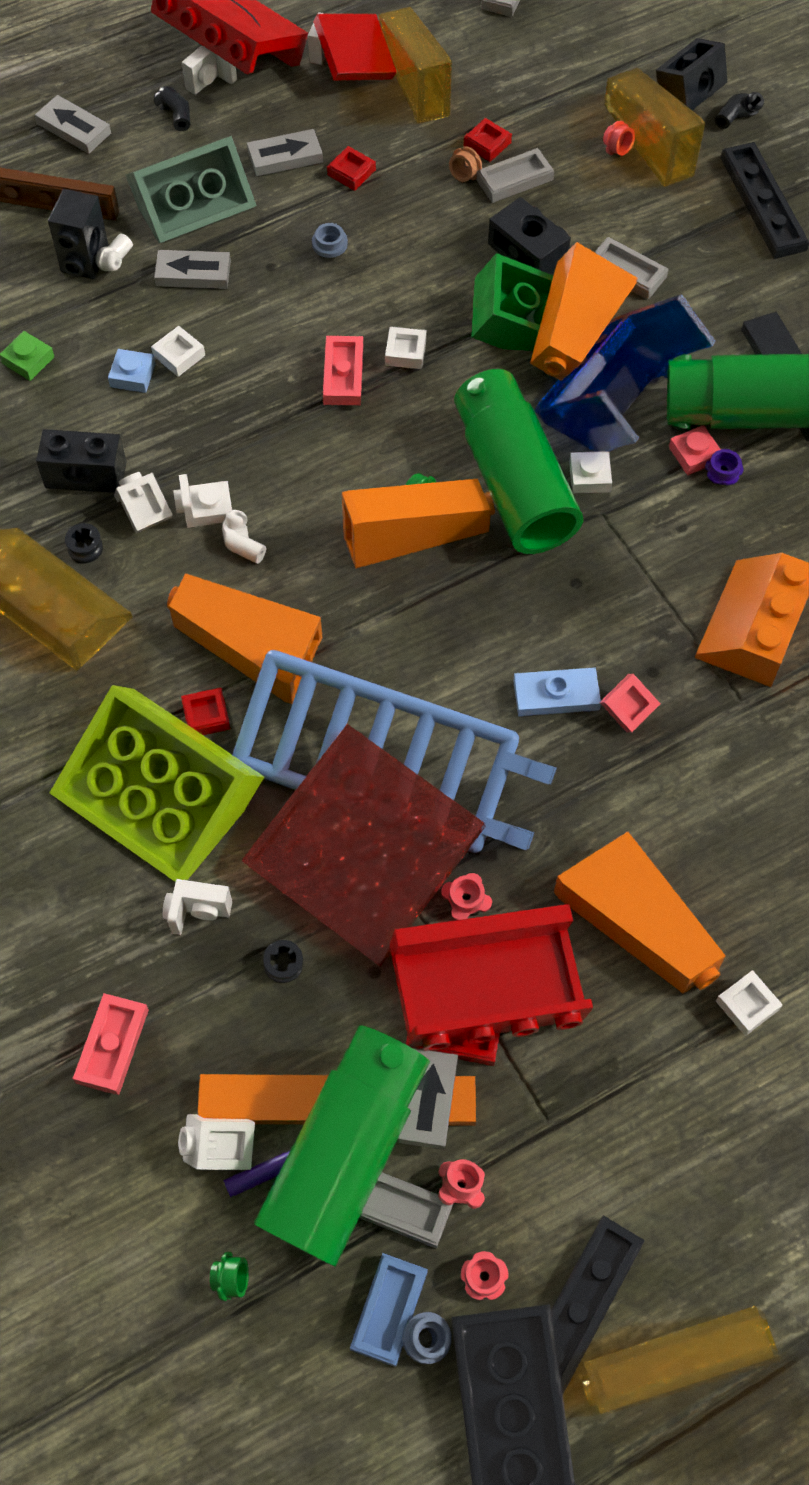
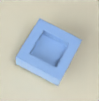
[108,349,156,393]

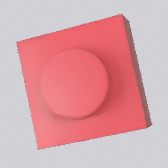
[669,425,721,475]
[599,674,660,732]

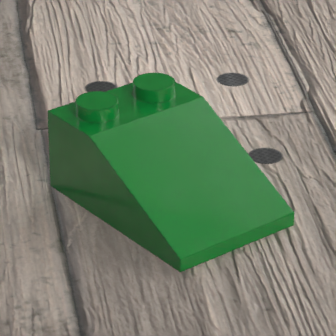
[471,253,554,351]

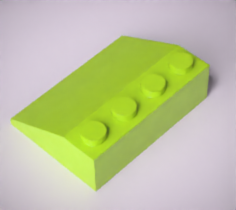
[49,685,264,882]

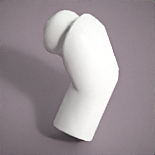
[96,234,133,272]
[222,510,266,564]

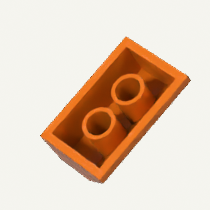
[695,553,809,687]

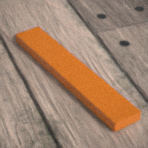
[198,1074,476,1126]

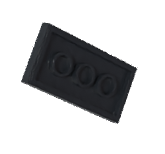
[452,1304,575,1485]

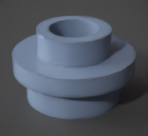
[312,223,348,258]
[402,1312,451,1364]

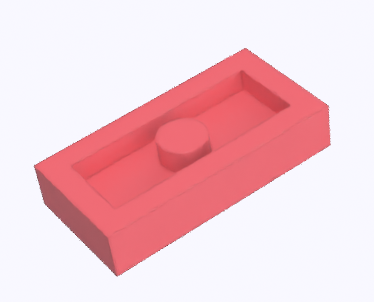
[323,336,363,406]
[73,993,149,1095]

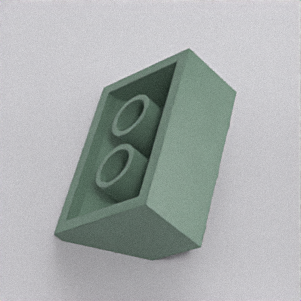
[126,136,257,243]

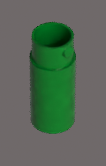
[667,354,809,430]
[454,369,584,554]
[254,1025,430,1267]

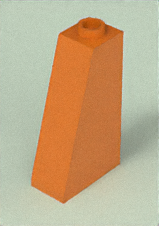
[530,242,637,381]
[342,479,495,568]
[167,573,322,704]
[554,832,726,994]

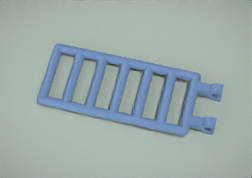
[232,650,557,853]

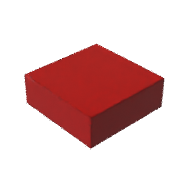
[463,118,512,162]
[327,146,376,191]
[181,688,230,735]

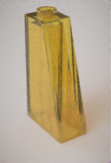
[379,7,452,124]
[604,68,705,187]
[582,1306,782,1414]

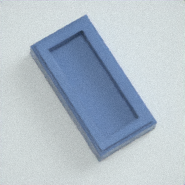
[350,1253,428,1367]

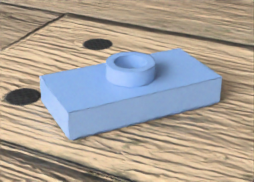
[513,667,601,716]

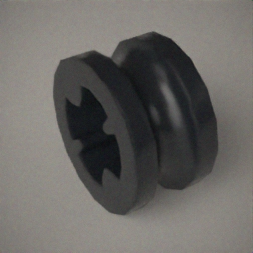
[65,523,103,564]
[263,940,303,983]

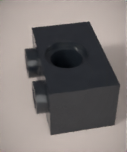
[656,38,728,115]
[48,189,109,280]
[488,197,571,274]
[36,429,127,493]

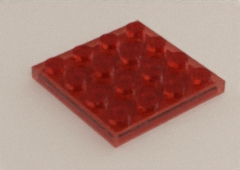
[241,724,486,967]

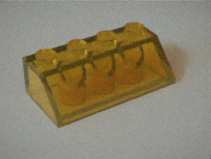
[0,528,133,671]

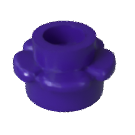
[705,449,743,486]

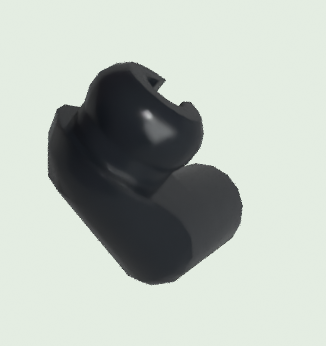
[154,86,191,131]
[715,92,764,129]

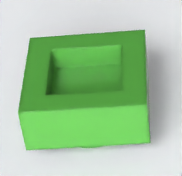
[0,331,54,381]

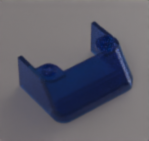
[535,294,716,452]

